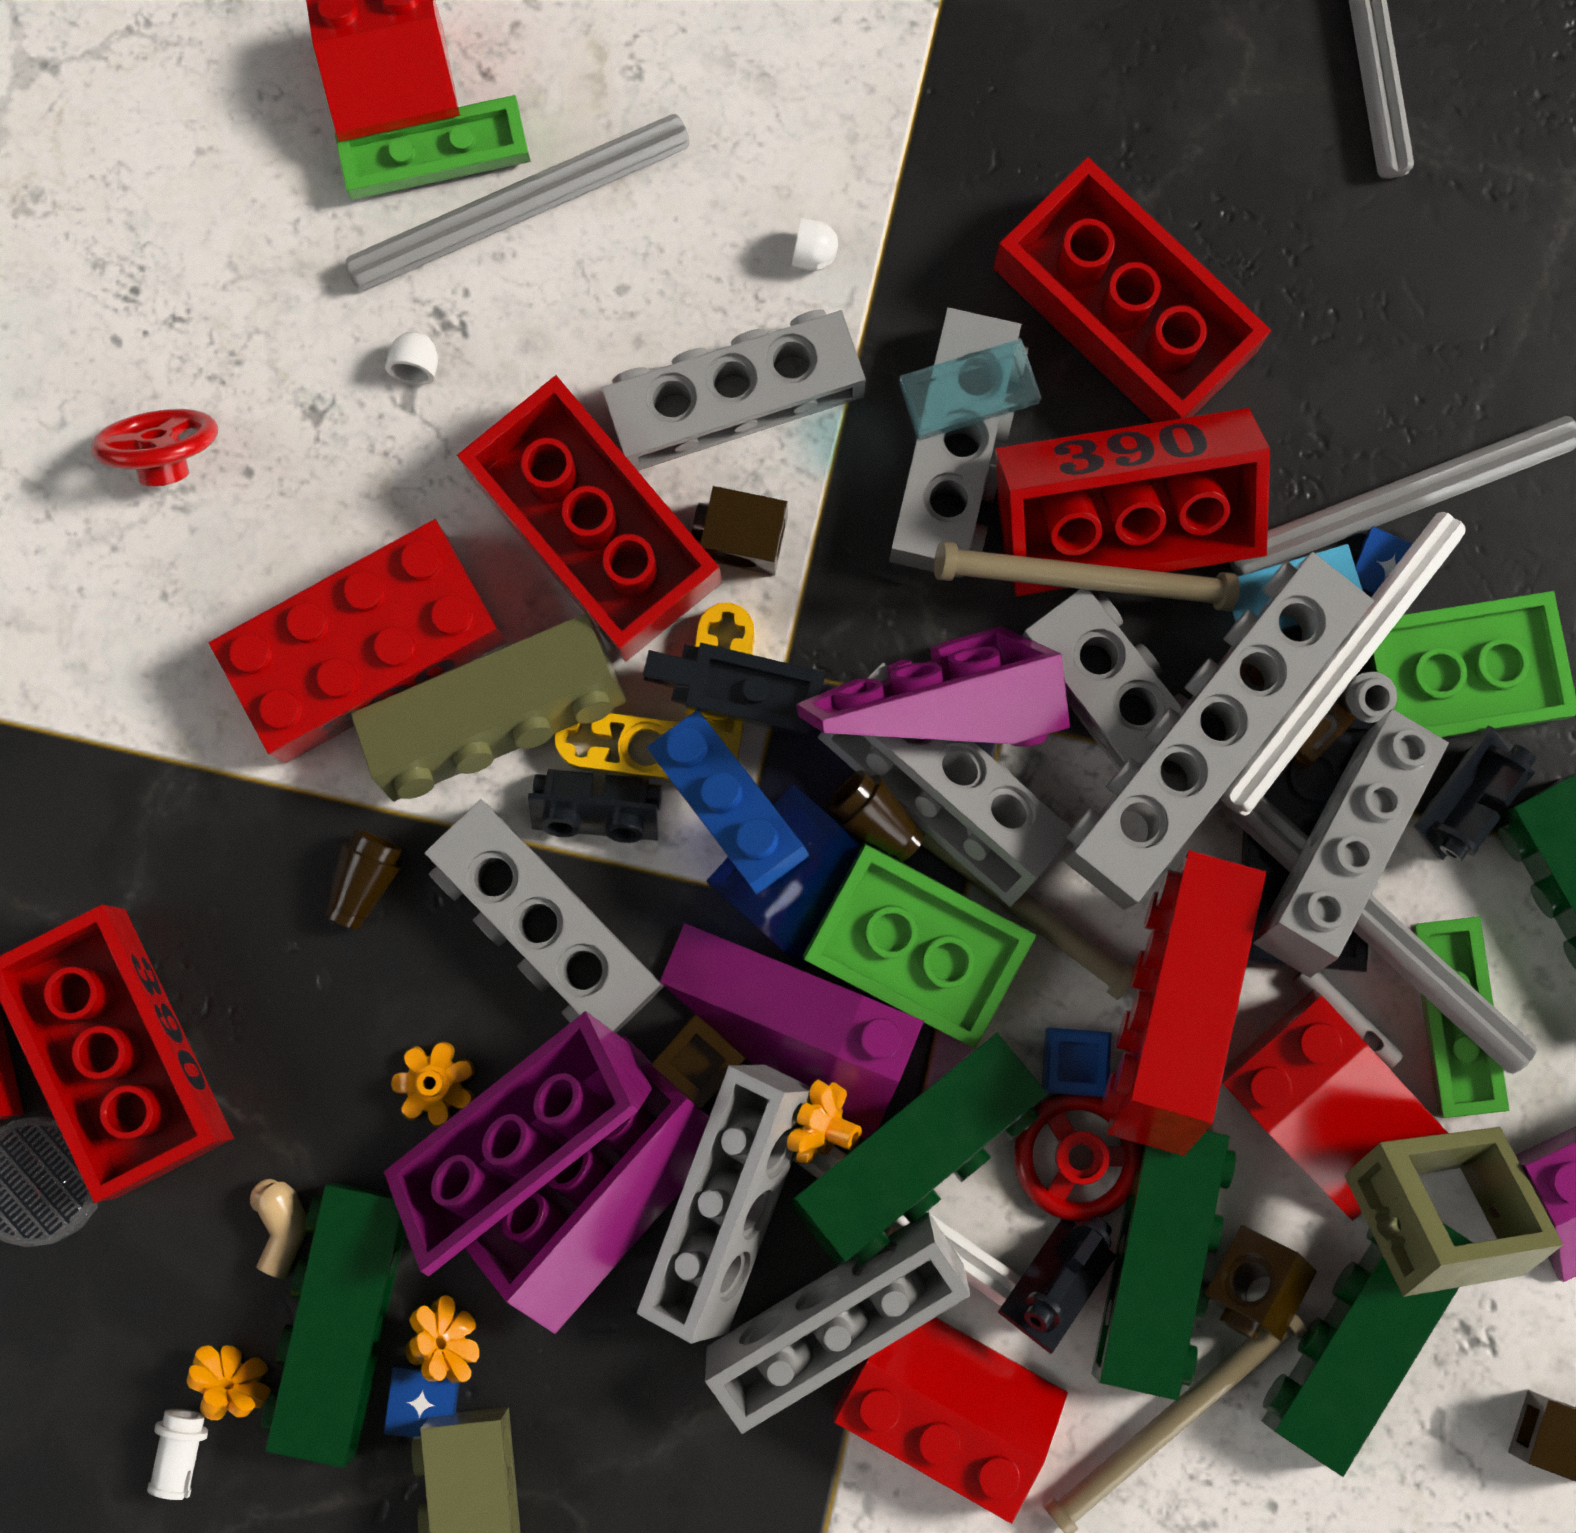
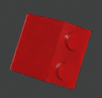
[306,0,460,142]

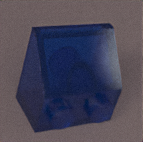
[706,784,861,971]

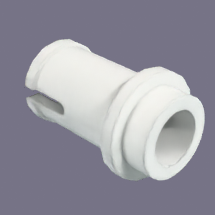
[147,1409,208,1500]

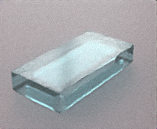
[899,338,1041,441]

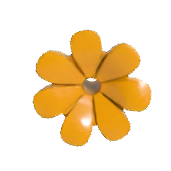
[391,1042,475,1127]
[786,1079,862,1164]
[405,1295,479,1383]
[186,1345,271,1421]

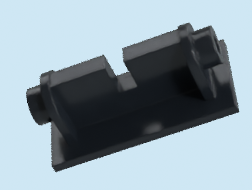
[1413,725,1537,862]
[528,769,662,843]
[997,1216,1117,1354]

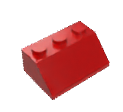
[833,1317,1068,1524]

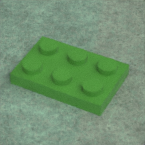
[1368,591,1576,739]
[803,842,1037,1049]

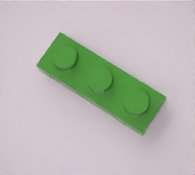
[334,95,531,200]
[1410,916,1510,1118]

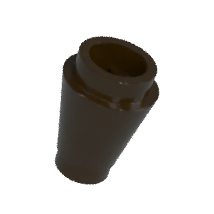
[828,770,925,862]
[325,830,402,930]

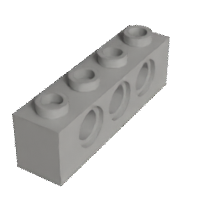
[889,308,1029,578]
[601,310,866,471]
[1022,589,1224,820]
[817,663,1072,907]
[1253,709,1449,978]
[425,799,664,1033]
[636,1065,812,1343]
[705,1211,971,1434]

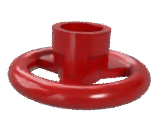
[91,409,218,486]
[1013,1094,1143,1222]

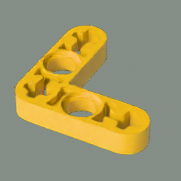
[555,602,755,782]

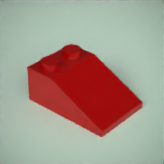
[1222,989,1448,1221]

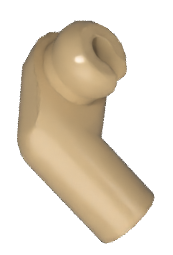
[250,1179,307,1280]

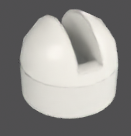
[791,217,838,270]
[385,332,438,385]

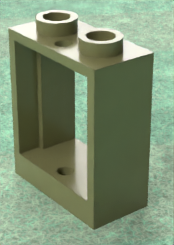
[1344,1127,1563,1297]

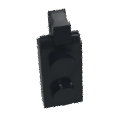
[642,642,826,738]

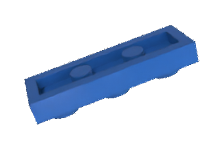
[646,710,810,895]

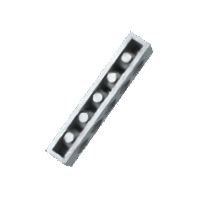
[1062,552,1375,910]

